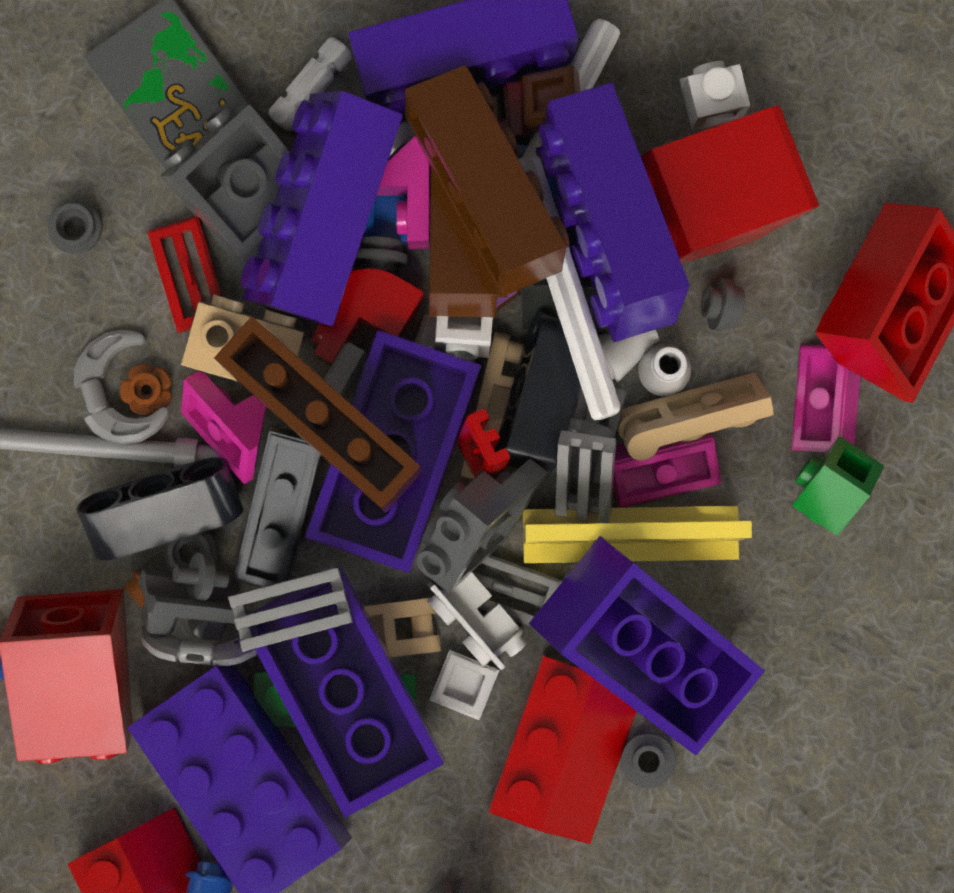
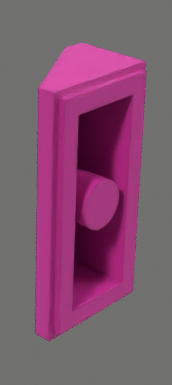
[791,345,860,454]
[613,432,722,508]

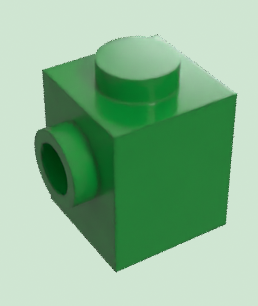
[792,436,884,536]

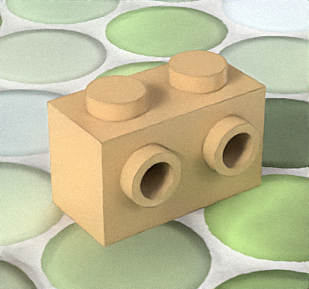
[181,294,304,381]

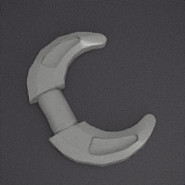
[74,330,169,445]
[141,624,257,666]

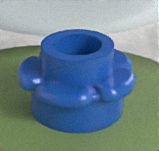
[185,861,234,893]

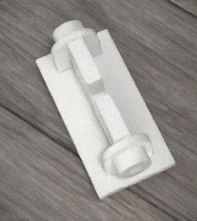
[426,572,527,671]

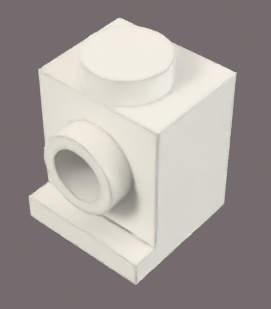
[679,61,750,131]
[435,316,493,361]

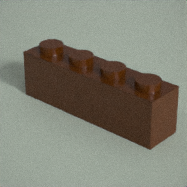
[405,65,569,297]
[429,96,508,318]
[214,316,423,513]

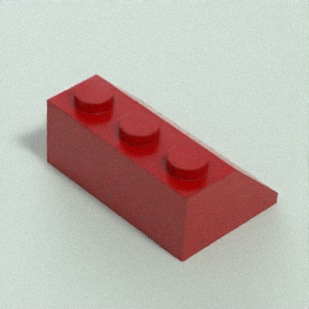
[815,203,954,403]
[488,654,636,844]
[67,807,202,893]

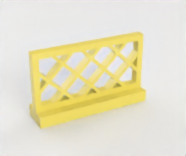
[523,506,752,564]

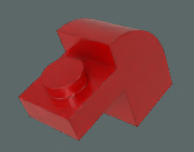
[311,268,425,366]

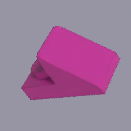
[376,136,431,249]
[180,371,267,484]

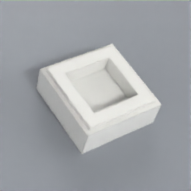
[429,650,499,720]

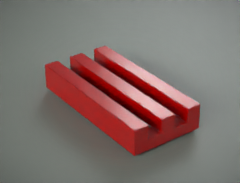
[147,216,223,334]
[456,408,511,480]

